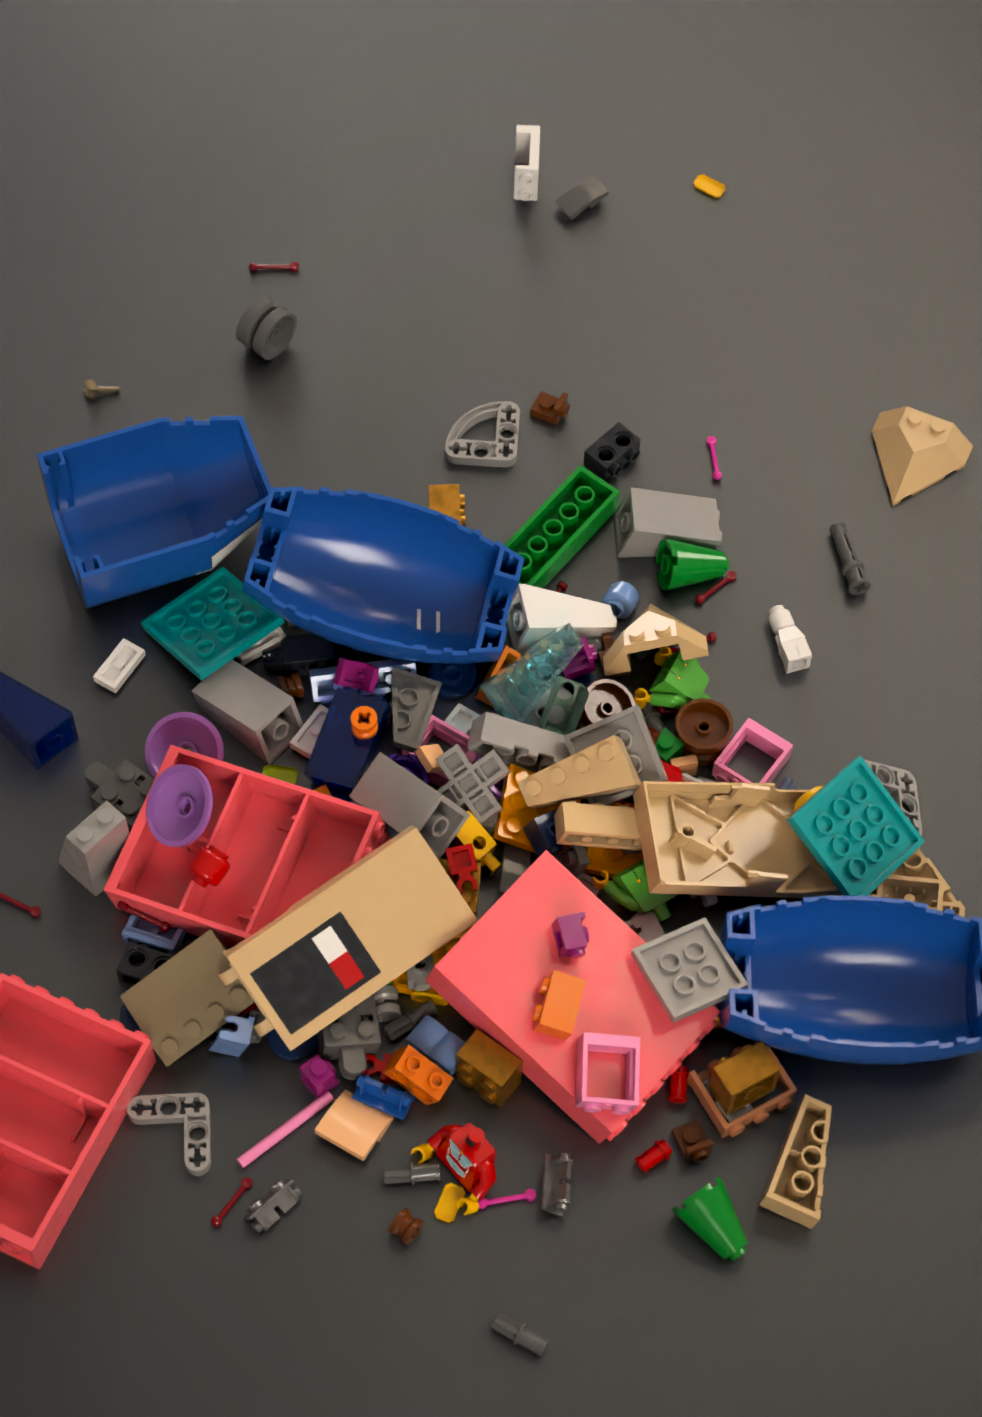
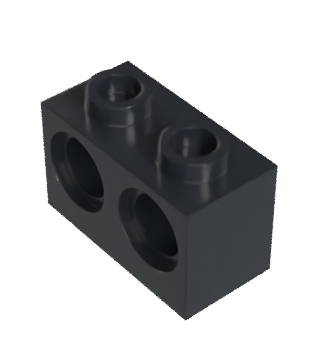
[583,422,641,482]
[116,942,176,986]

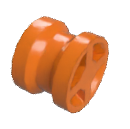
[351,706,378,740]

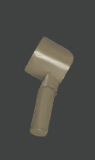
[83,379,119,399]

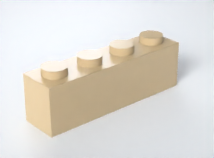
[554,801,642,851]

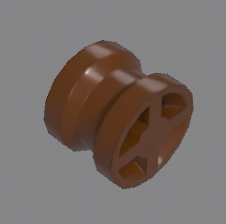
[277,672,304,698]
[388,1208,425,1245]

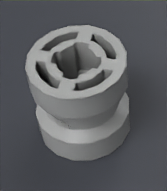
[374,985,401,1022]

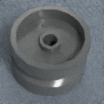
[236,296,297,360]

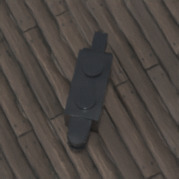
[262,633,357,677]

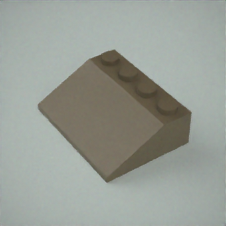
[120,929,254,1067]

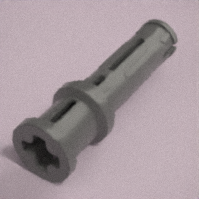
[829,522,871,595]

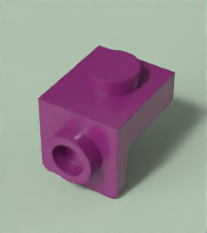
[557,637,598,679]
[333,657,379,693]

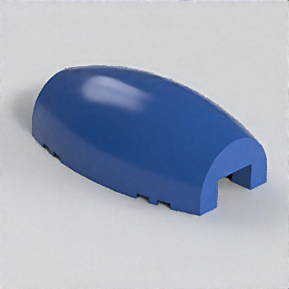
[242,486,524,664]
[718,895,982,1064]

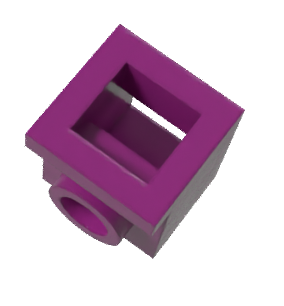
[551,912,589,959]
[299,1054,340,1099]

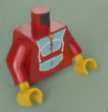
[411,1123,497,1216]

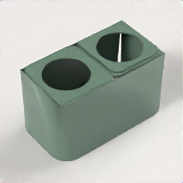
[539,675,589,735]

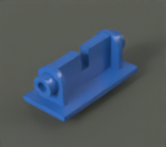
[352,1075,415,1120]

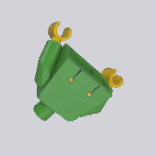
[633,646,711,711]
[593,859,677,922]

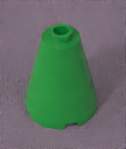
[656,539,729,590]
[672,1176,748,1261]

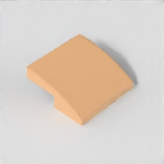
[315,1089,394,1161]

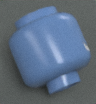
[602,581,640,619]

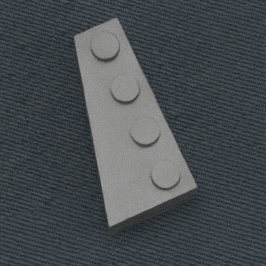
[467,712,571,773]

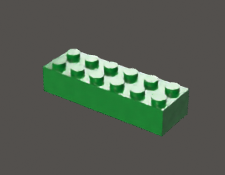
[504,465,620,592]

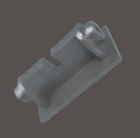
[541,1153,573,1217]
[243,1179,302,1233]

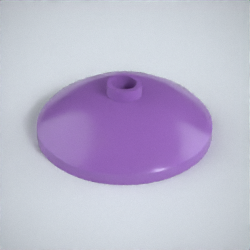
[145,712,224,778]
[146,764,213,847]

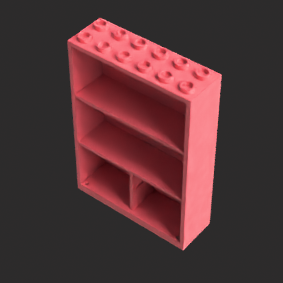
[104,745,390,948]
[425,850,721,1144]
[0,973,156,1270]

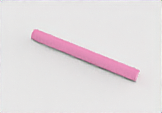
[236,1091,334,1168]

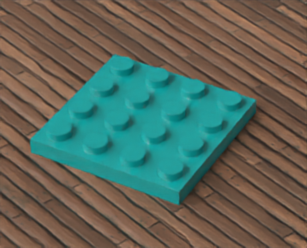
[141,567,285,681]
[787,755,925,896]

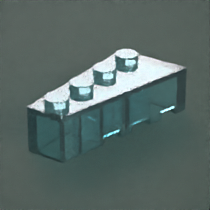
[480,623,584,723]

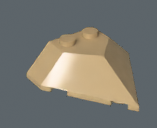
[871,406,973,507]
[603,603,709,676]
[868,847,965,917]

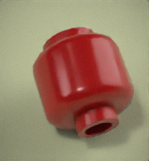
[189,845,230,888]

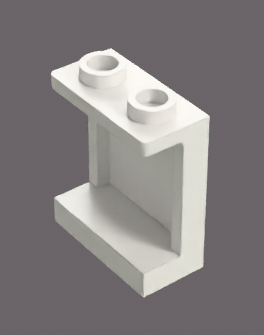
[514,125,540,201]

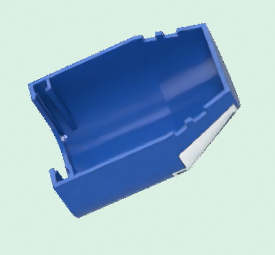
[37,416,271,609]

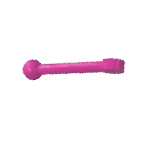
[706,436,722,480]
[478,1189,536,1209]

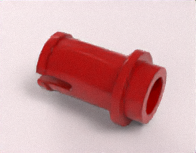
[668,1065,689,1103]
[635,1139,673,1173]

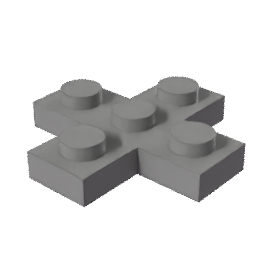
[435,744,511,825]

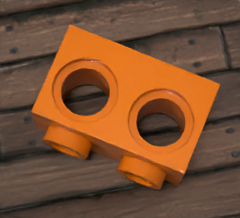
[382,1045,453,1105]

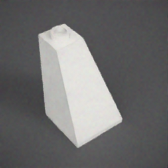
[506,584,617,655]

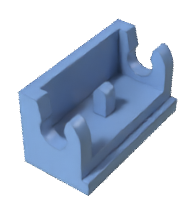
[121,914,187,954]
[209,1016,255,1057]

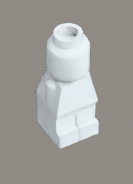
[768,605,812,674]

